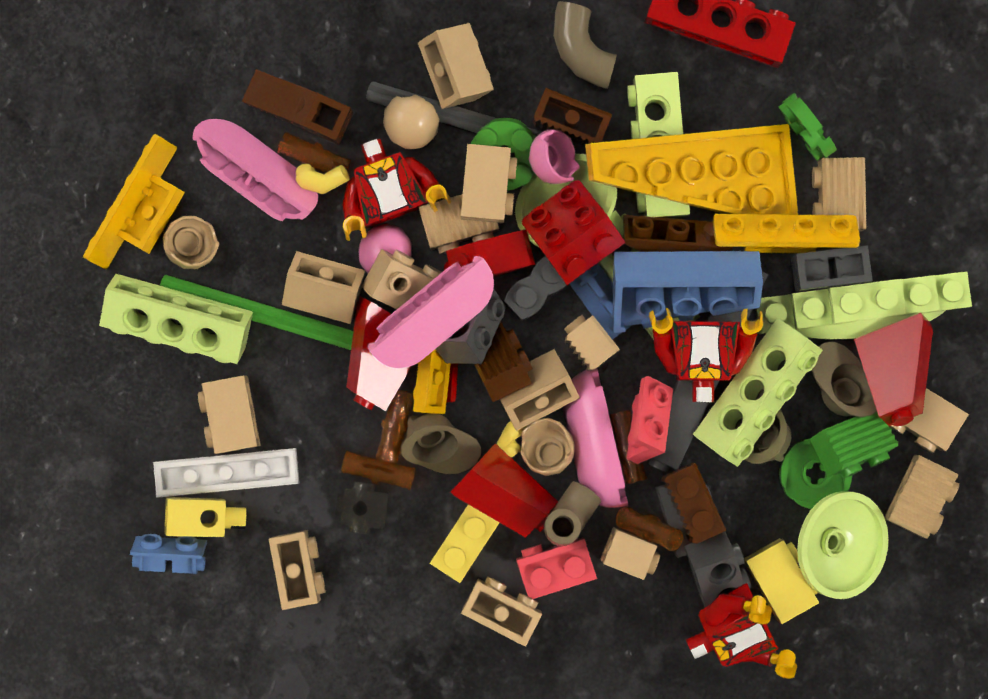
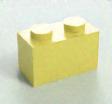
[430,505,499,583]
[744,538,819,624]

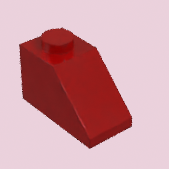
[446,230,535,277]

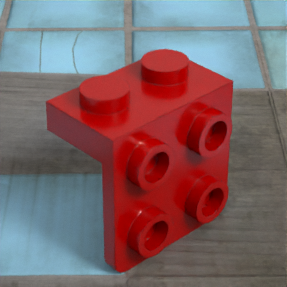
[522,180,626,285]

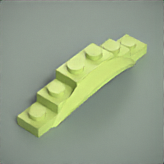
[755,271,972,339]

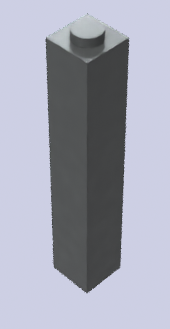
[648,271,768,473]

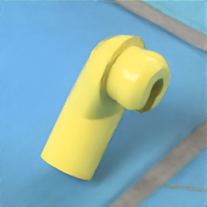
[296,163,350,194]
[497,421,528,458]

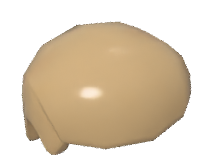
[383,95,439,149]
[163,216,219,269]
[520,418,575,476]

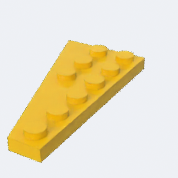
[585,124,798,215]

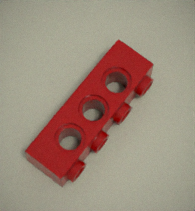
[644,0,796,68]

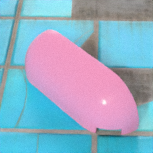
[193,119,318,221]
[368,256,494,368]
[562,368,628,508]

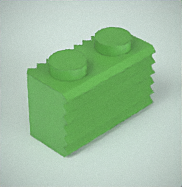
[810,412,898,479]

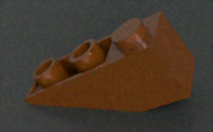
[241,69,353,145]
[623,215,733,252]

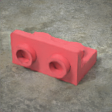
[626,376,673,464]
[516,537,597,599]

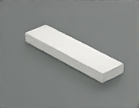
[153,448,299,498]

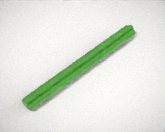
[160,275,353,350]

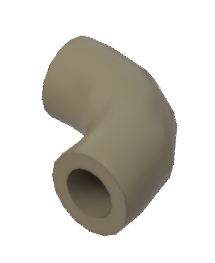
[553,1,617,89]
[544,481,601,546]

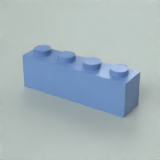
[613,251,763,334]

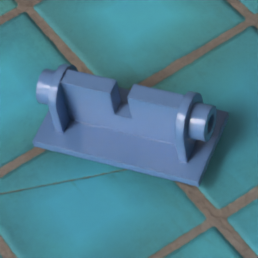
[569,263,632,339]
[130,534,207,574]

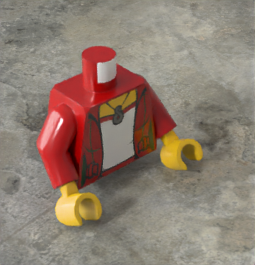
[342,139,451,241]
[649,308,763,402]
[686,583,797,679]

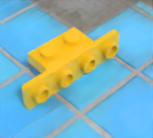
[83,134,185,269]
[713,214,860,253]

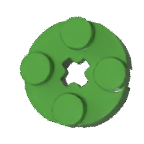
[779,93,837,162]
[471,118,536,190]
[779,438,852,509]

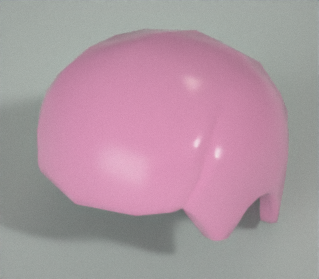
[529,130,580,184]
[358,223,412,274]

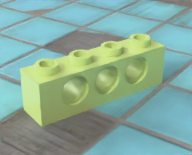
[627,72,690,219]
[99,274,253,364]
[693,318,823,467]

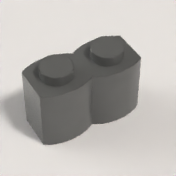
[504,256,566,321]

